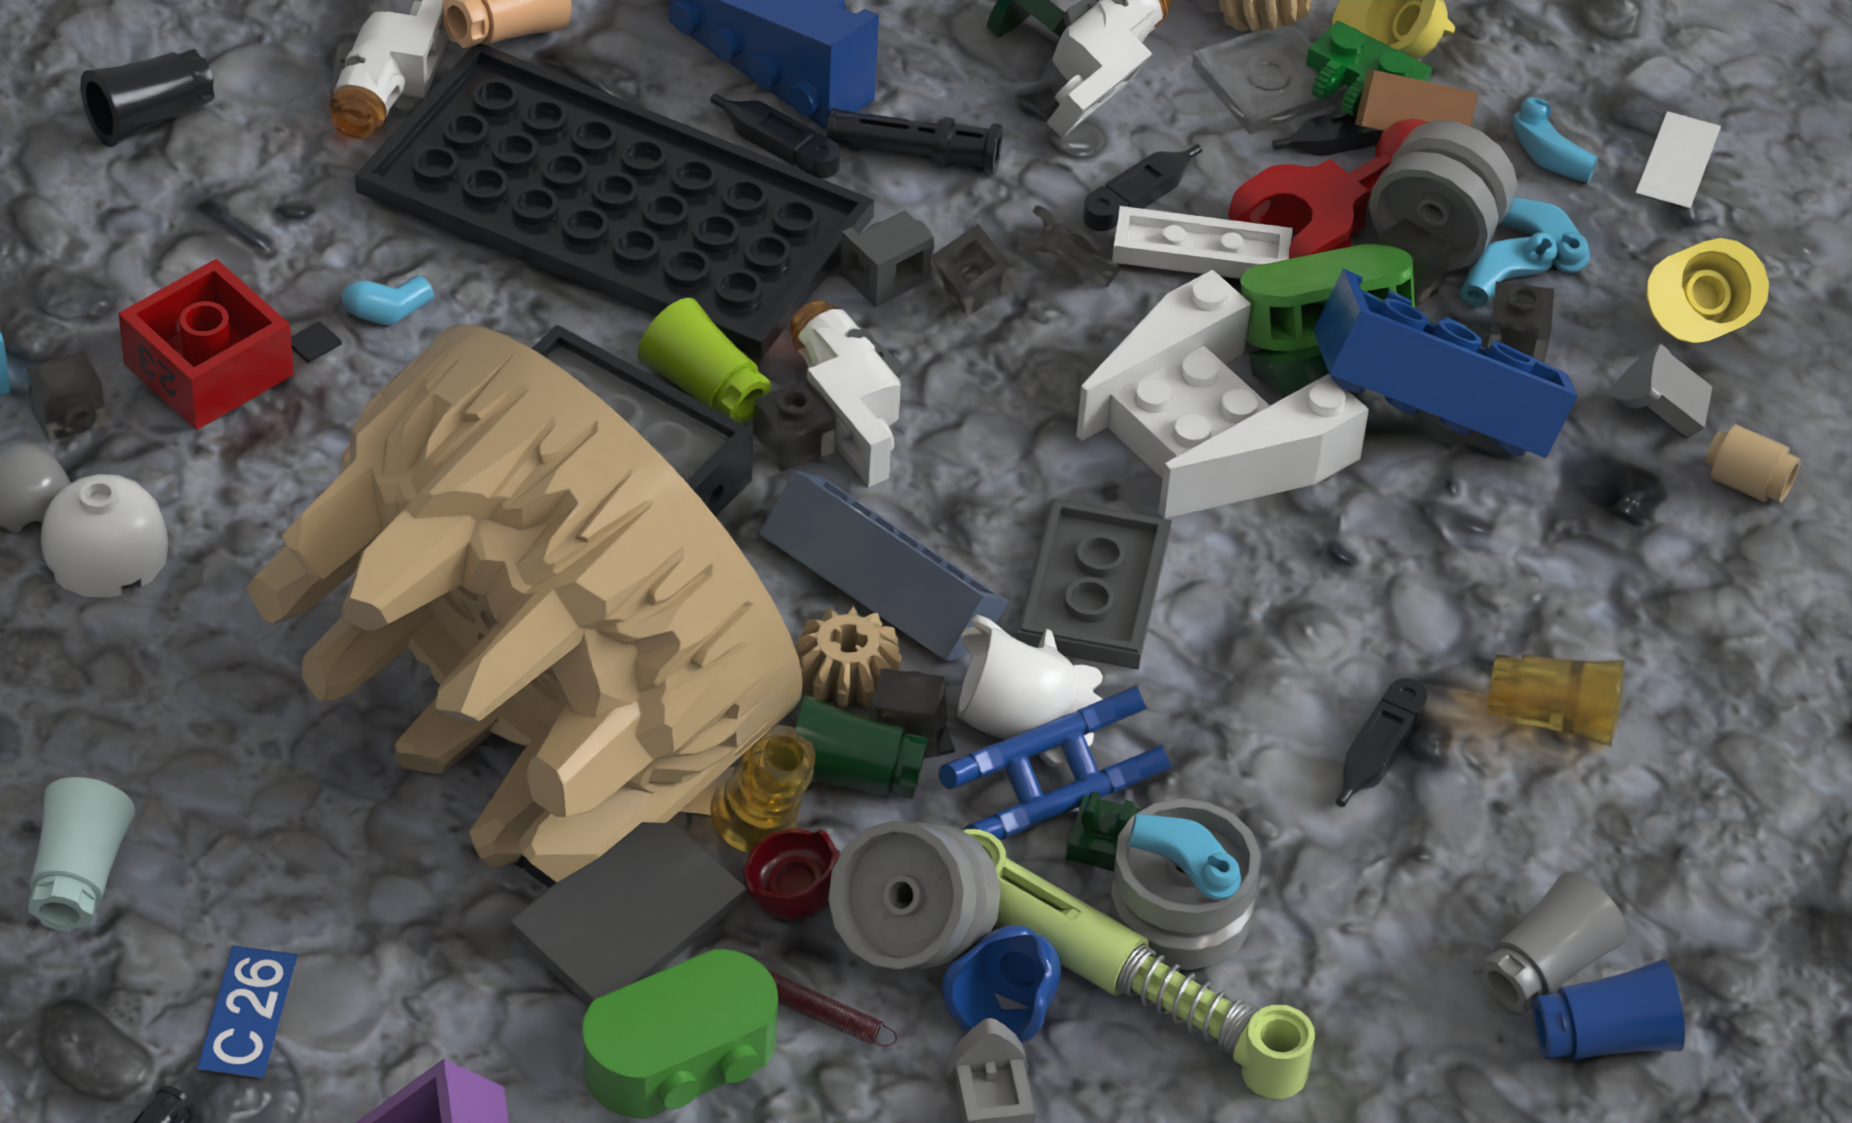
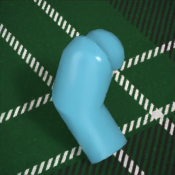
[341,275,434,326]

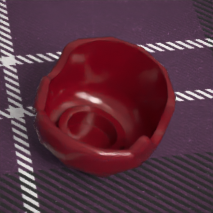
[742,828,840,922]

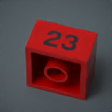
[118,258,294,431]

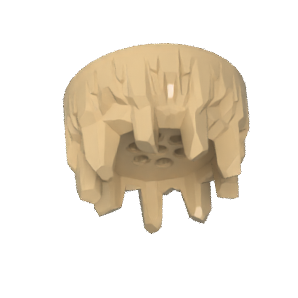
[245,324,803,882]

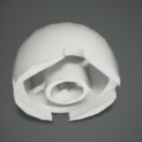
[41,474,168,598]

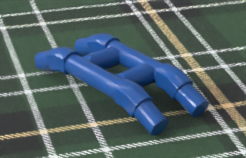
[938,685,1172,840]

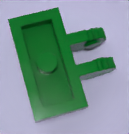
[1306,20,1433,116]

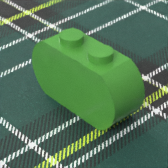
[1240,244,1415,352]
[583,949,778,1118]

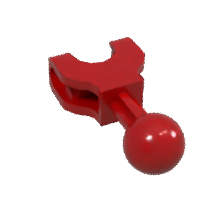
[1228,118,1428,259]

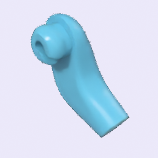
[1512,97,1598,183]
[1500,197,1590,273]
[1460,233,1558,307]
[1128,814,1241,900]

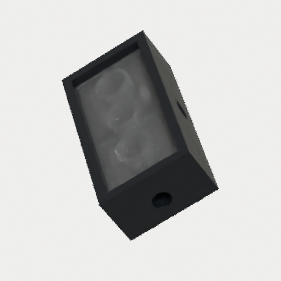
[531,325,753,517]

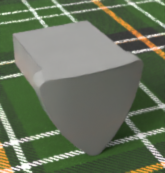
[1608,343,1712,438]
[946,1018,1035,1123]

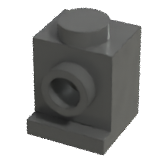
[840,210,934,307]

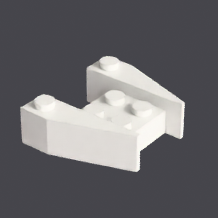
[1076,270,1369,519]

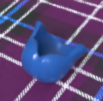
[941,925,1061,1044]

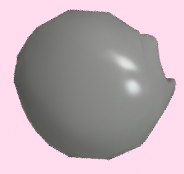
[0,444,71,534]

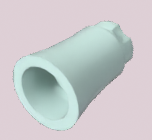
[28,777,135,932]

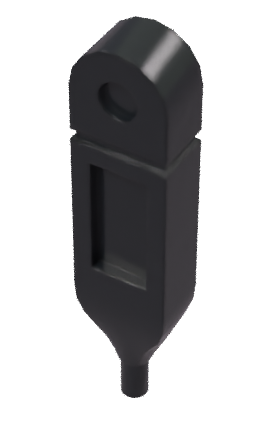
[710,94,840,178]
[1272,111,1384,156]
[1083,144,1202,231]
[1335,678,1427,807]

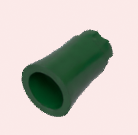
[784,694,928,799]

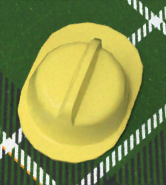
[1332,0,1455,59]
[1646,238,1769,344]

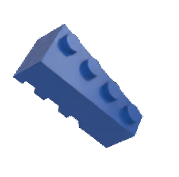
[669,0,879,131]
[1313,268,1578,458]

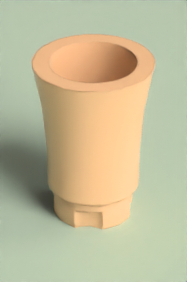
[442,0,572,49]

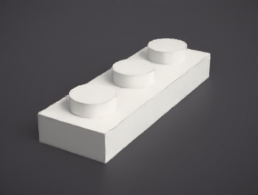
[1112,206,1293,279]

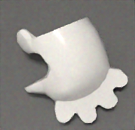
[957,614,1103,767]

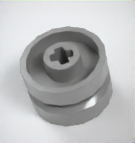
[1368,120,1518,271]
[1109,798,1261,970]
[828,821,1001,970]

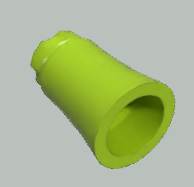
[637,298,771,425]

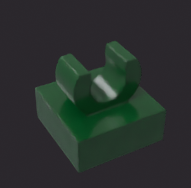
[1066,792,1143,871]

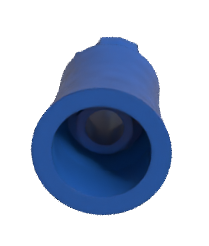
[1532,959,1685,1060]

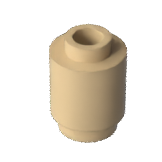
[1705,424,1801,503]

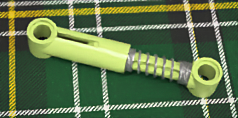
[962,829,1315,1099]

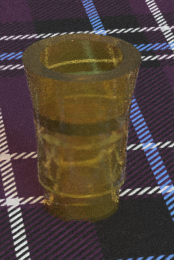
[1487,654,1626,748]
[710,725,815,853]

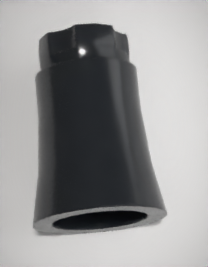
[80,49,215,147]

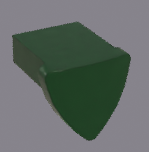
[986,0,1066,37]
[1249,345,1329,399]

